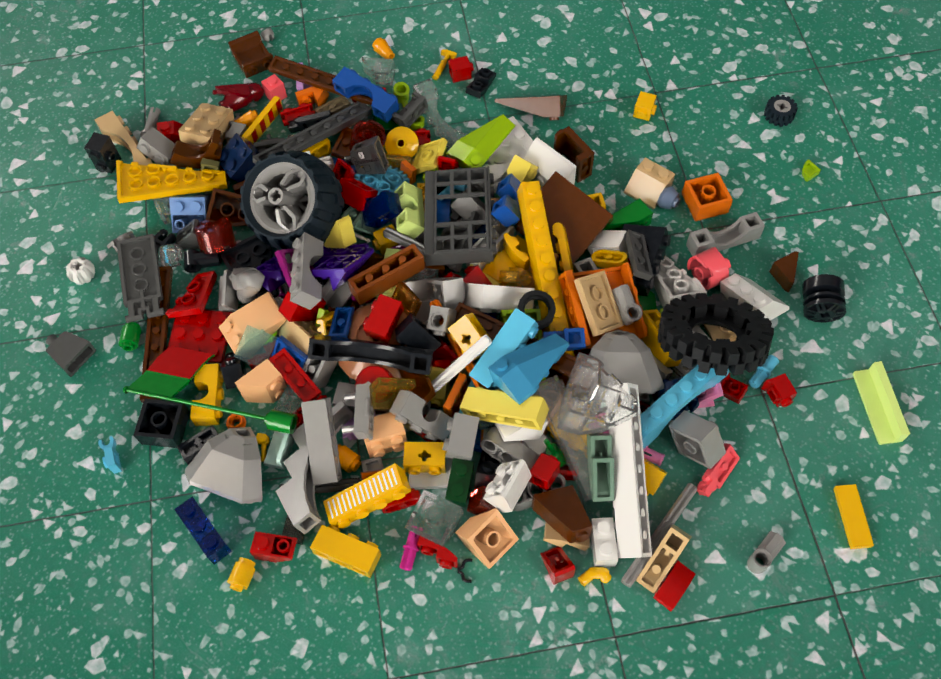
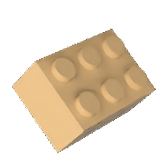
[178,103,235,145]

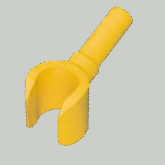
[256,433,270,462]

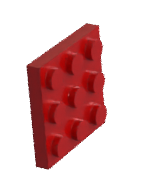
[167,310,233,363]

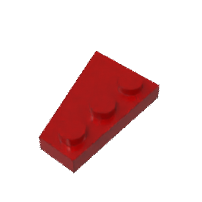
[165,271,217,318]

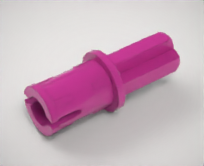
[399,527,423,571]

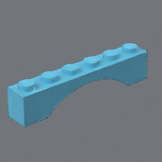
[640,365,729,450]

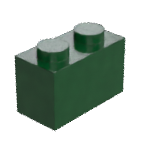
[445,458,474,507]

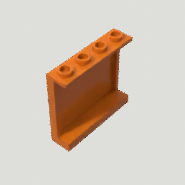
[558,262,648,351]

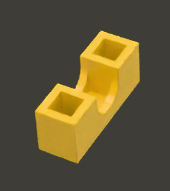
[190,363,224,426]

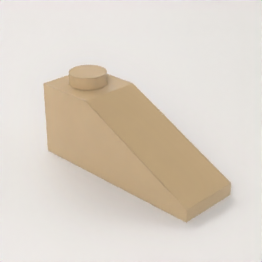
[636,524,692,594]

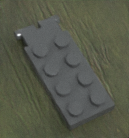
[116,234,165,323]

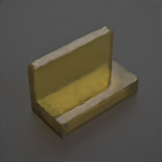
[369,377,416,409]

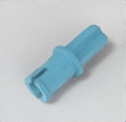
[748,355,779,389]

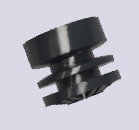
[802,274,846,323]

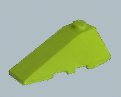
[446,114,516,169]

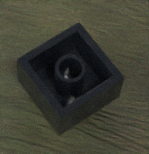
[134,398,190,448]

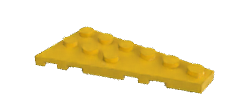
[116,160,228,203]

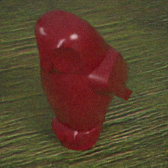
[212,83,264,112]

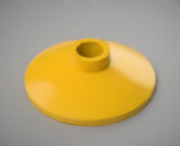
[385,126,419,161]

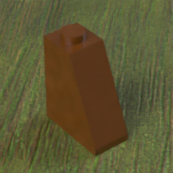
[532,485,593,543]

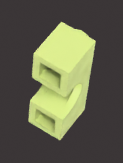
[394,181,425,239]

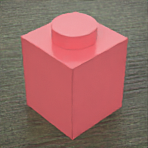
[261,74,287,101]

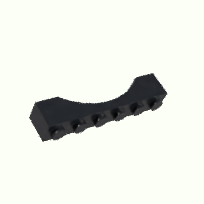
[308,334,434,375]

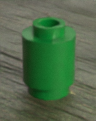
[118,322,141,351]

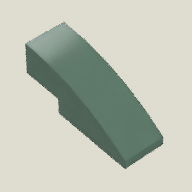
[587,433,614,502]

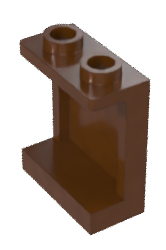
[228,31,273,78]
[554,126,595,183]

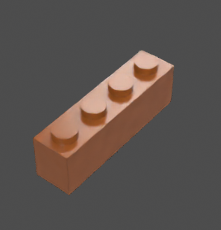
[348,243,425,305]

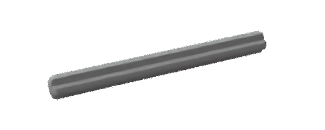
[621,483,697,588]

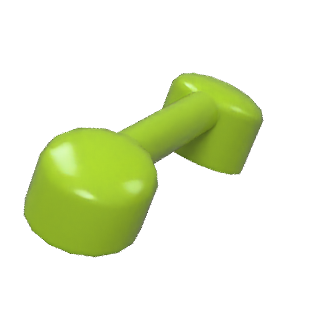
[393,82,425,130]

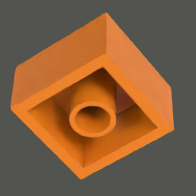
[682,173,733,222]

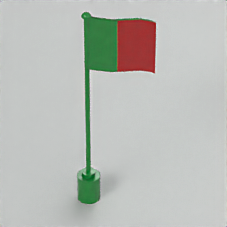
[123,346,298,434]

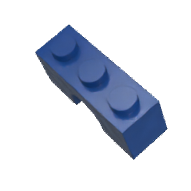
[491,173,521,228]

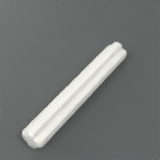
[431,335,492,392]

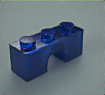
[174,497,232,565]

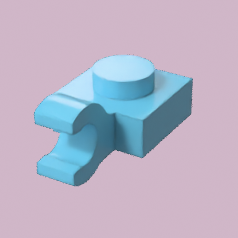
[98,436,122,474]

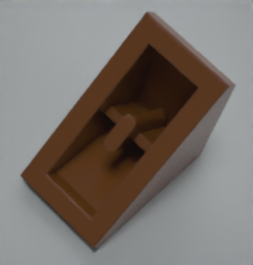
[769,251,799,292]

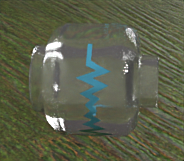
[157,243,184,267]

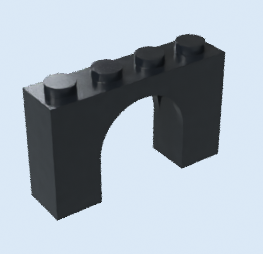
[622,224,671,297]

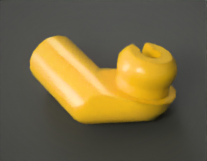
[578,567,611,587]

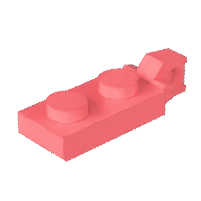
[697,443,740,497]

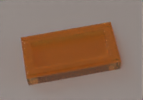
[391,282,423,317]

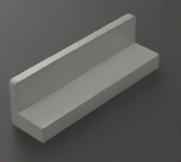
[301,397,342,485]

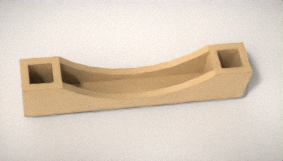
[94,110,153,166]

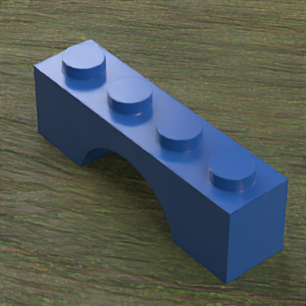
[332,66,400,123]

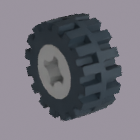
[764,95,798,127]

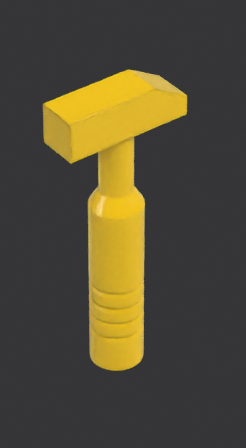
[432,49,457,80]

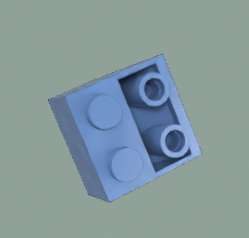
[169,194,211,233]

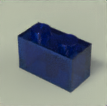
[362,190,402,228]

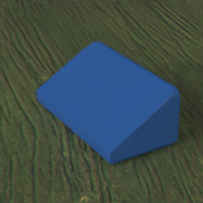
[328,307,355,338]

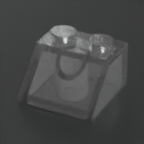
[405,490,464,547]

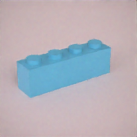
[469,308,539,390]

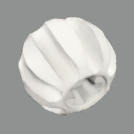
[66,257,95,285]

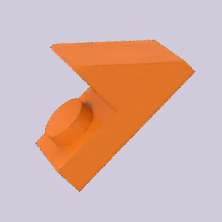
[295,86,330,107]

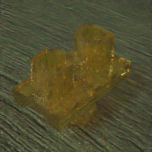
[499,267,532,287]

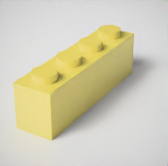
[459,387,549,430]

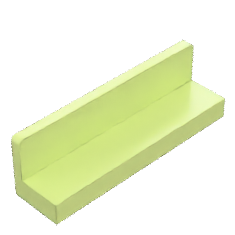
[853,361,910,445]

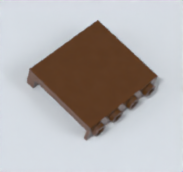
[515,171,613,266]

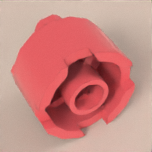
[687,247,731,290]

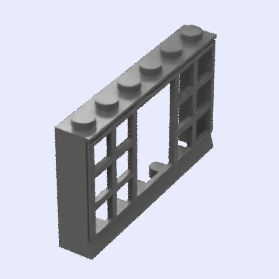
[424,166,497,266]

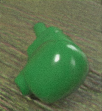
[544,439,566,467]

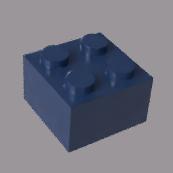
[218,133,260,183]

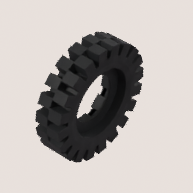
[658,293,774,376]

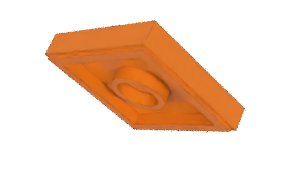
[443,373,468,418]

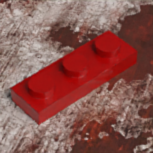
[268,348,322,402]

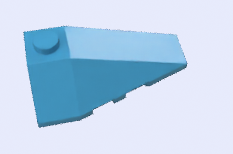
[488,333,570,405]

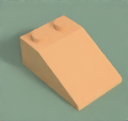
[219,292,287,358]

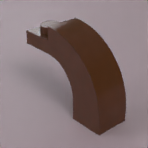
[170,129,223,169]

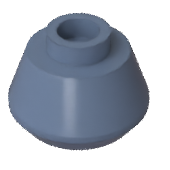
[657,186,681,209]

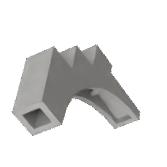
[275,400,354,534]

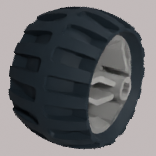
[240,150,344,250]

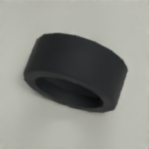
[517,290,556,330]

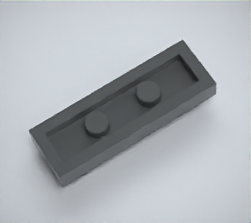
[624,230,653,281]

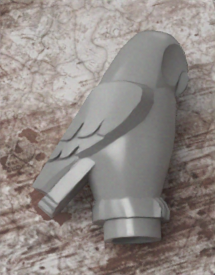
[228,267,265,303]

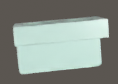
[264,431,294,470]

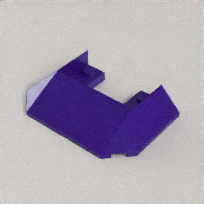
[256,243,374,292]

